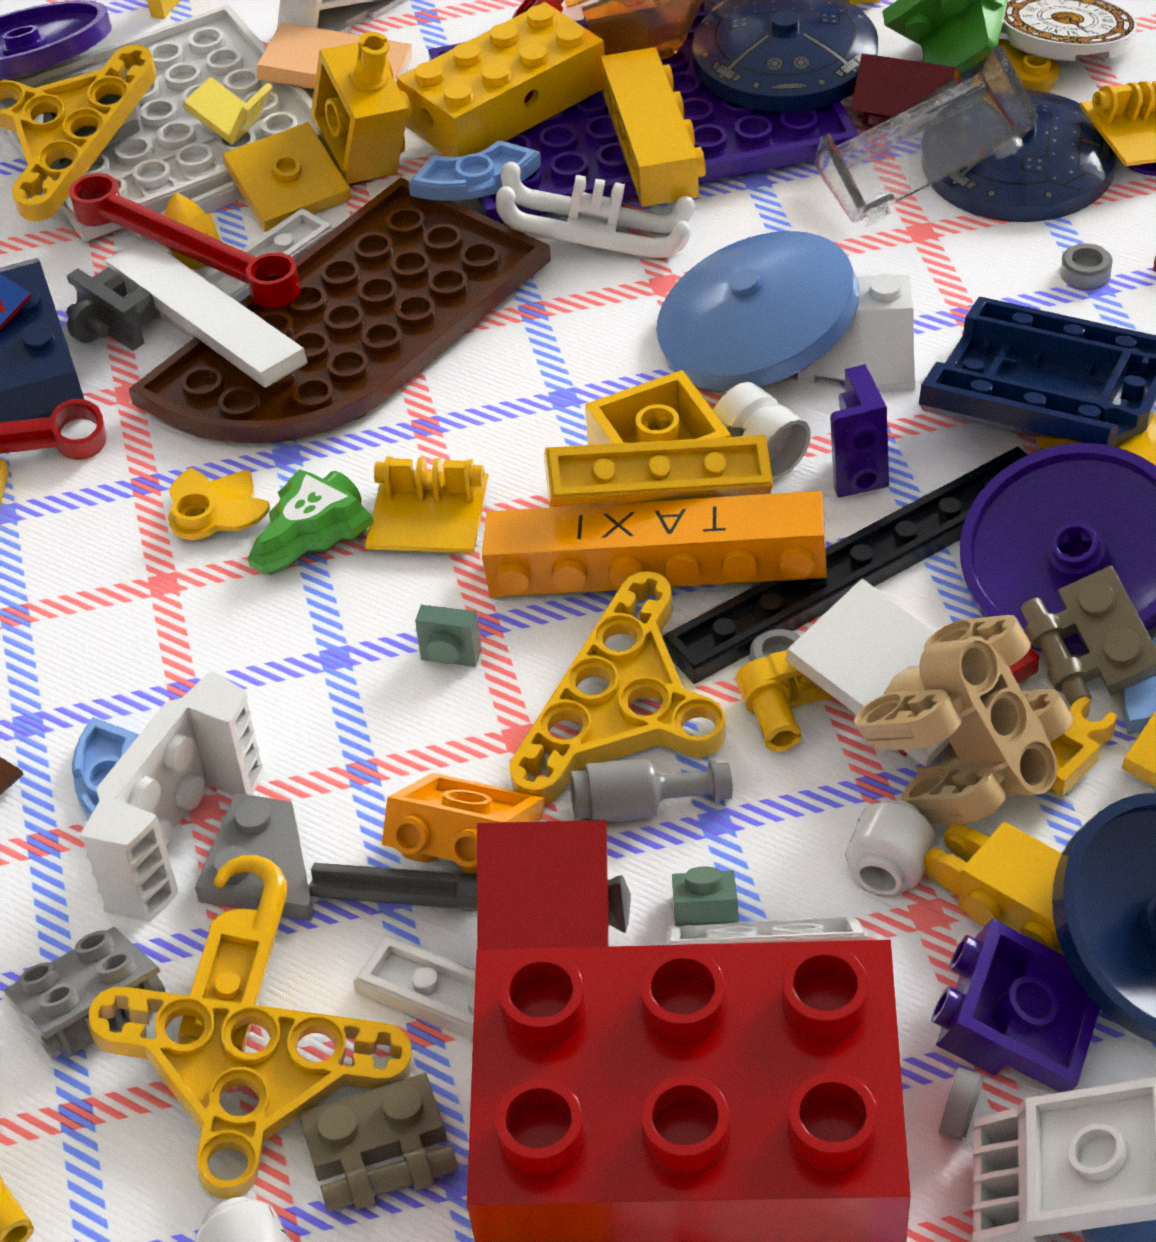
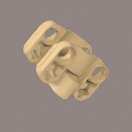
[854,615,1073,824]

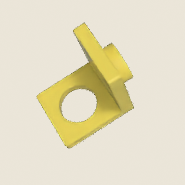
[183,77,273,146]

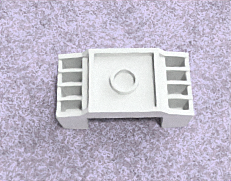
[79,670,265,922]
[972,1077,1156,1242]

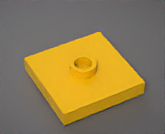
[223,122,351,232]

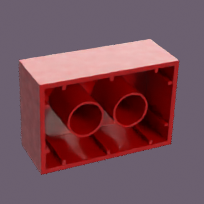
[467,940,911,1242]

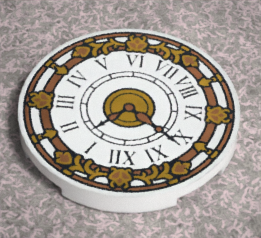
[1001,0,1137,62]

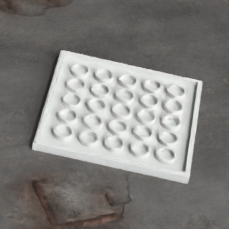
[0,4,327,242]

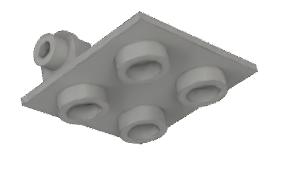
[3,926,166,1060]

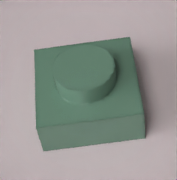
[415,604,482,667]
[672,866,739,925]

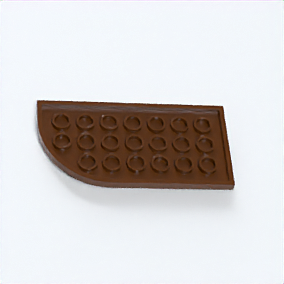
[129,177,551,443]

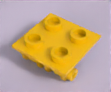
[1079,81,1156,166]
[365,456,489,553]

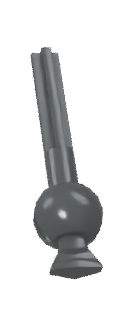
[309,862,631,933]

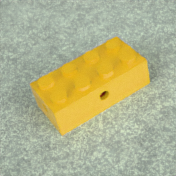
[397,2,605,157]

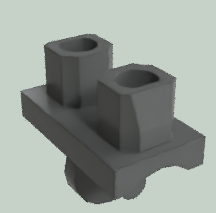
[66,267,157,351]

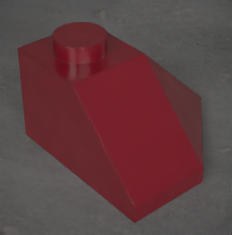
[851,53,962,130]

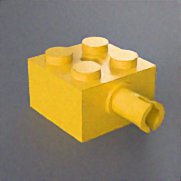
[310,32,411,184]
[585,370,731,503]

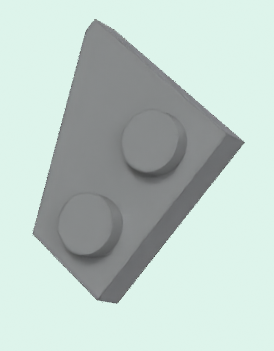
[195,793,314,921]

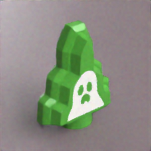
[247,469,374,575]

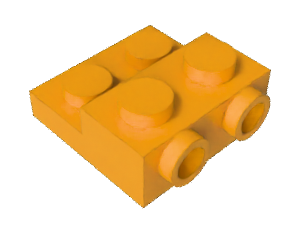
[381,773,545,874]

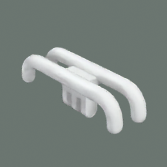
[496,162,695,258]

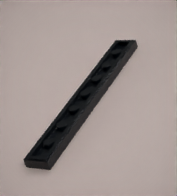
[662,446,1028,684]

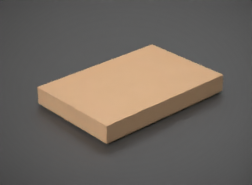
[257,22,412,89]

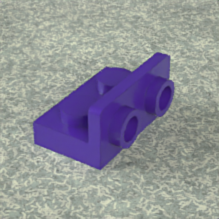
[830,364,889,498]

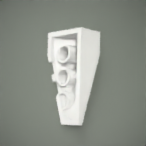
[798,274,915,392]

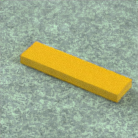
[543,435,773,507]

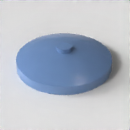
[656,231,860,391]

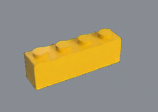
[600,47,706,207]

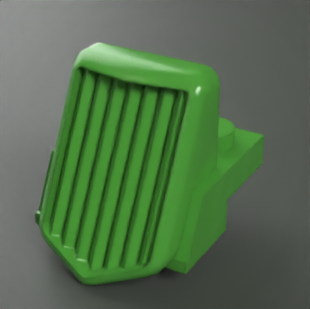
[882,0,1008,74]

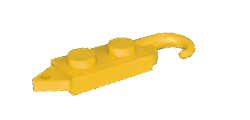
[178,855,287,1052]

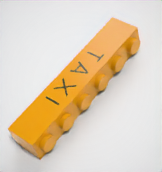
[482,491,827,597]

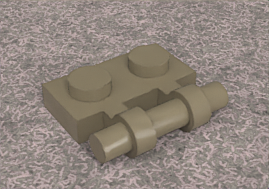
[1020,565,1156,707]
[298,1073,459,1212]

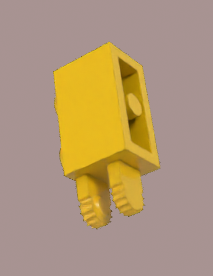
[924,821,1063,954]

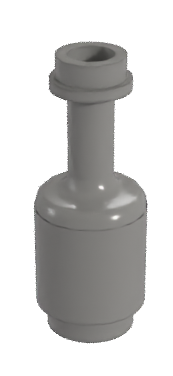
[570,758,733,823]

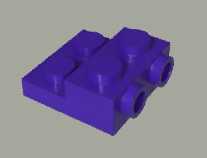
[931,918,1100,1092]

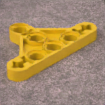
[0,44,157,221]
[509,571,726,805]
[89,987,412,1199]

